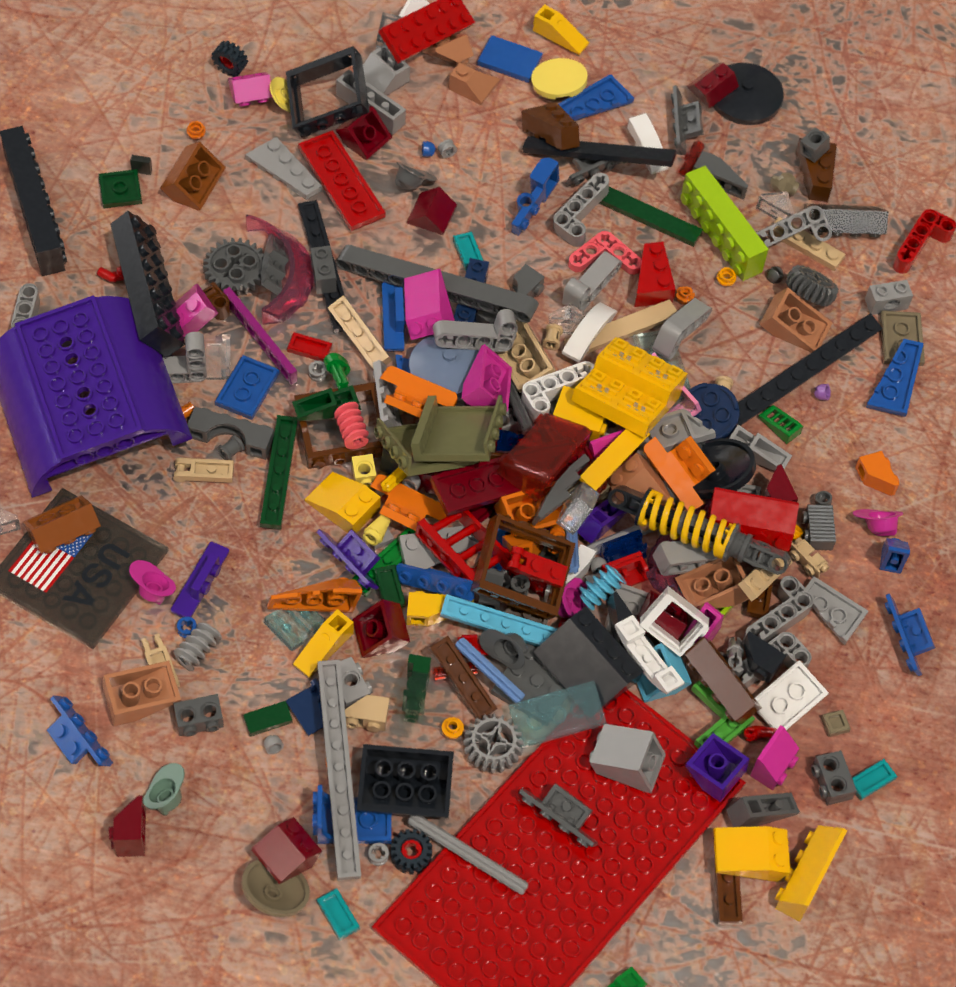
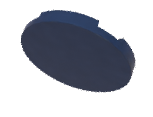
[680,383,740,440]

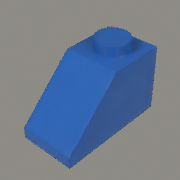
[880,538,910,574]

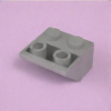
[363,44,410,96]

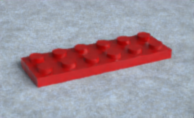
[378,0,475,64]
[298,130,386,231]

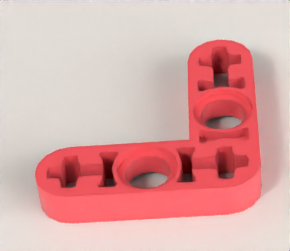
[568,231,641,275]

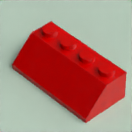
[707,487,799,551]

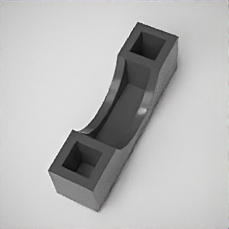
[475,264,545,324]
[187,407,274,460]

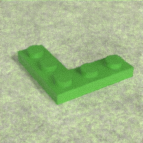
[691,680,755,749]

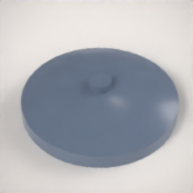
[409,334,479,398]

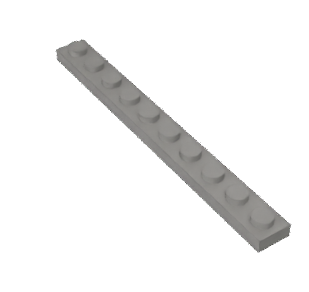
[317,660,361,881]

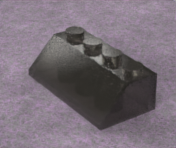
[804,203,889,238]

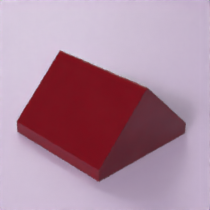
[407,186,457,235]

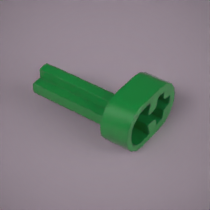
[324,353,351,390]

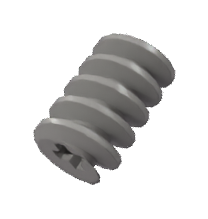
[174,622,222,671]

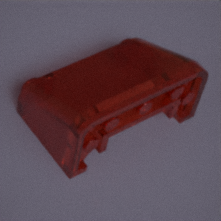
[497,413,593,502]

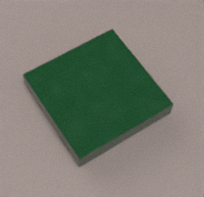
[98,169,142,209]

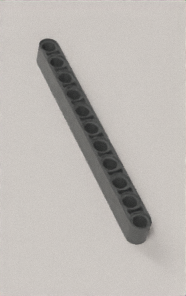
[336,245,539,323]

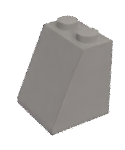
[589,724,666,793]

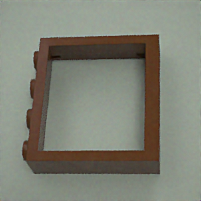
[294,382,383,469]
[471,514,576,620]

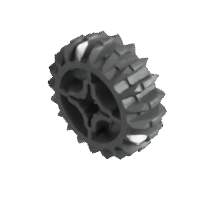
[786,265,839,306]

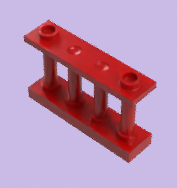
[415,510,512,581]

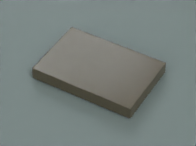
[880,311,925,366]

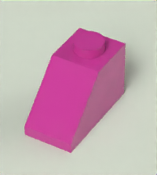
[683,602,724,643]

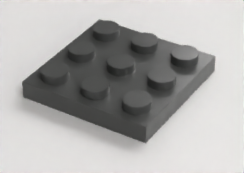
[491,643,569,727]

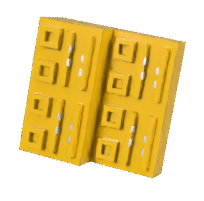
[571,337,688,438]

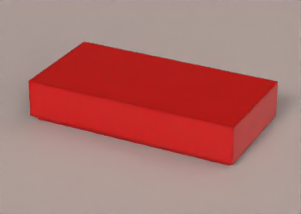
[287,332,332,362]

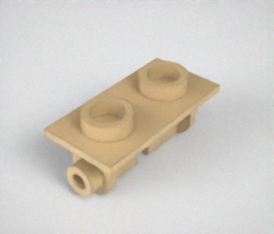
[789,537,829,579]

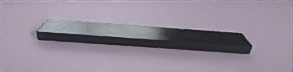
[522,136,676,167]
[298,200,345,333]

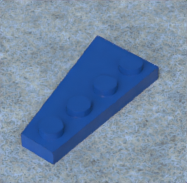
[559,74,634,121]
[866,339,924,417]

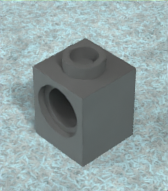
[800,127,830,163]

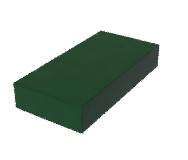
[373,564,406,608]
[243,701,293,737]

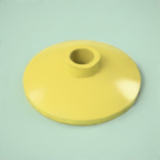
[270,77,290,112]

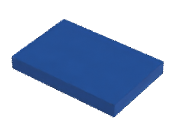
[477,35,543,83]
[215,355,280,420]

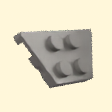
[637,408,716,458]

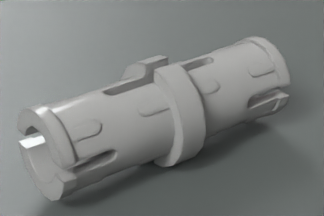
[726,637,744,668]

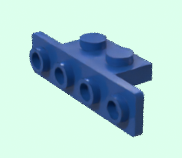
[382,283,406,351]
[396,563,474,601]
[885,593,935,676]
[47,695,113,766]

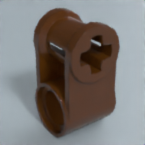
[203,282,231,320]

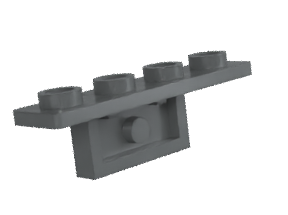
[671,85,703,155]
[566,158,624,186]
[519,783,598,848]

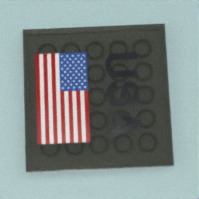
[0,488,169,649]

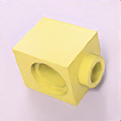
[352,454,376,488]

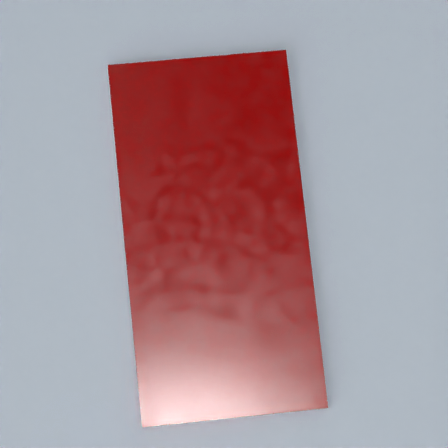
[371,690,746,987]

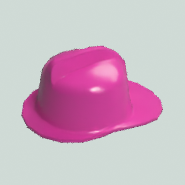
[853,509,903,536]
[129,560,176,605]
[558,578,588,618]

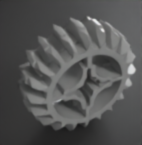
[463,713,524,773]

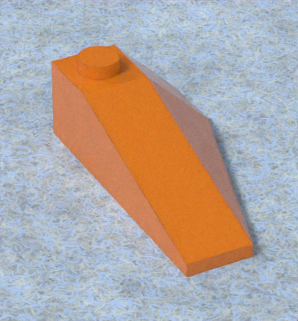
[267,577,362,613]

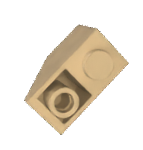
[345,695,390,732]

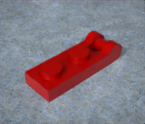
[507,546,568,588]

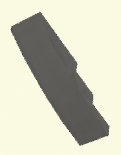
[261,233,289,295]
[532,454,590,526]

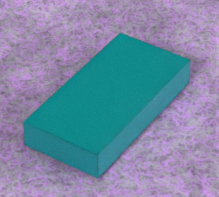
[453,231,484,270]
[852,759,898,801]
[317,888,360,941]

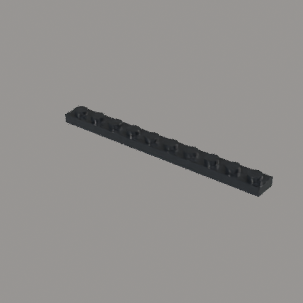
[737,313,883,426]

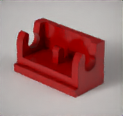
[601,551,649,588]

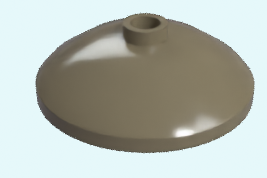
[241,859,310,917]

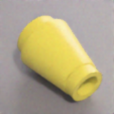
[363,514,391,546]

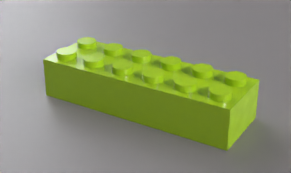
[680,166,769,281]

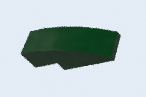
[292,385,362,421]

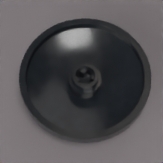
[713,63,784,125]
[693,438,756,499]

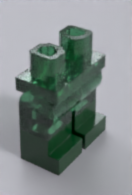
[402,654,431,723]

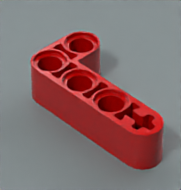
[893,209,956,274]

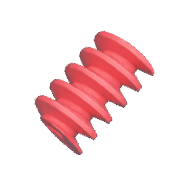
[334,402,369,449]

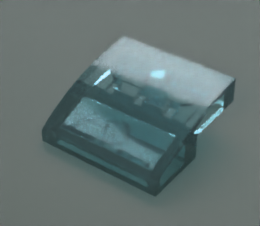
[263,610,326,652]

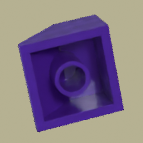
[686,733,750,802]

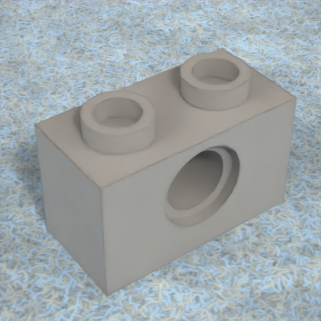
[865,280,913,315]
[340,656,373,709]

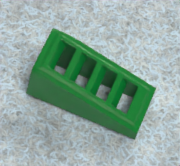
[758,405,803,444]

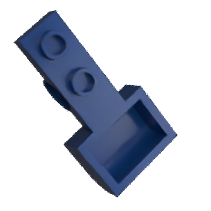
[511,158,559,236]

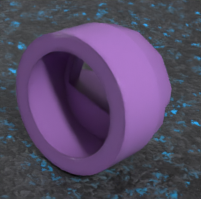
[814,384,831,400]

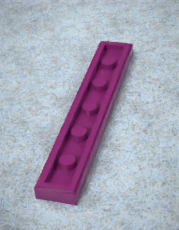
[223,287,297,385]

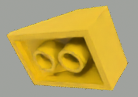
[305,472,381,533]
[713,826,790,882]

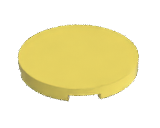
[531,58,588,100]

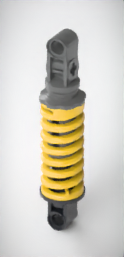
[608,485,791,575]

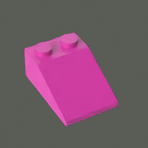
[404,269,455,340]
[461,344,512,411]

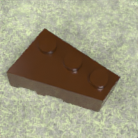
[521,102,580,150]
[795,138,837,203]

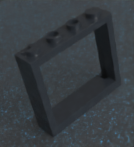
[286,46,370,138]

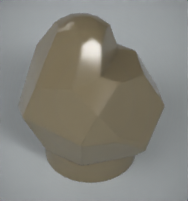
[770,173,800,197]

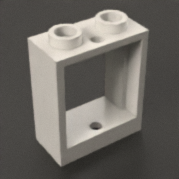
[639,586,709,657]

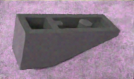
[693,151,748,200]
[726,793,800,827]

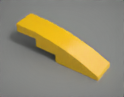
[579,429,650,493]

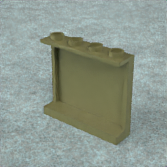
[411,395,507,462]
[374,418,479,477]

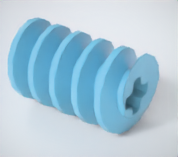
[579,564,627,611]

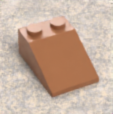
[759,288,832,353]
[607,452,675,532]
[675,557,749,610]
[103,661,181,726]

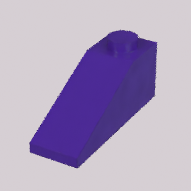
[577,497,627,544]

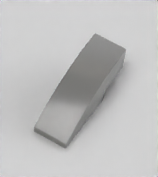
[728,425,792,470]

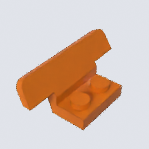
[380,366,458,418]
[643,436,716,510]
[370,474,446,531]

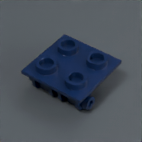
[285,678,323,736]

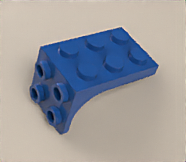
[313,785,391,844]

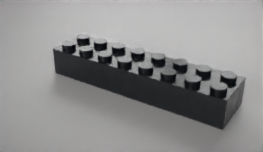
[0,126,67,277]
[110,211,185,357]

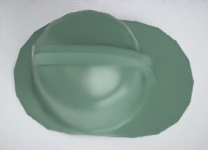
[144,763,185,815]

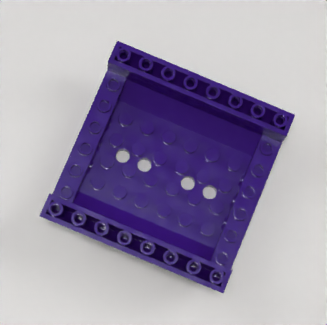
[0,295,193,498]

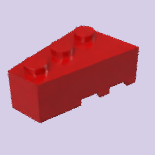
[634,241,676,307]

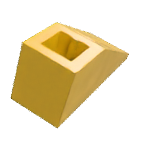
[533,4,589,55]
[406,591,474,627]
[293,609,354,678]

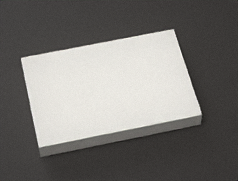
[755,660,829,730]

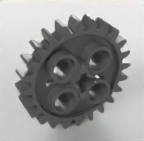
[203,238,264,296]

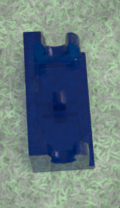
[497,429,529,452]
[599,529,648,563]

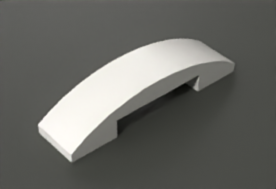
[562,302,617,363]
[614,615,685,694]

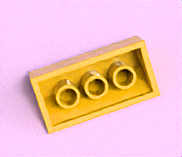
[775,825,847,922]

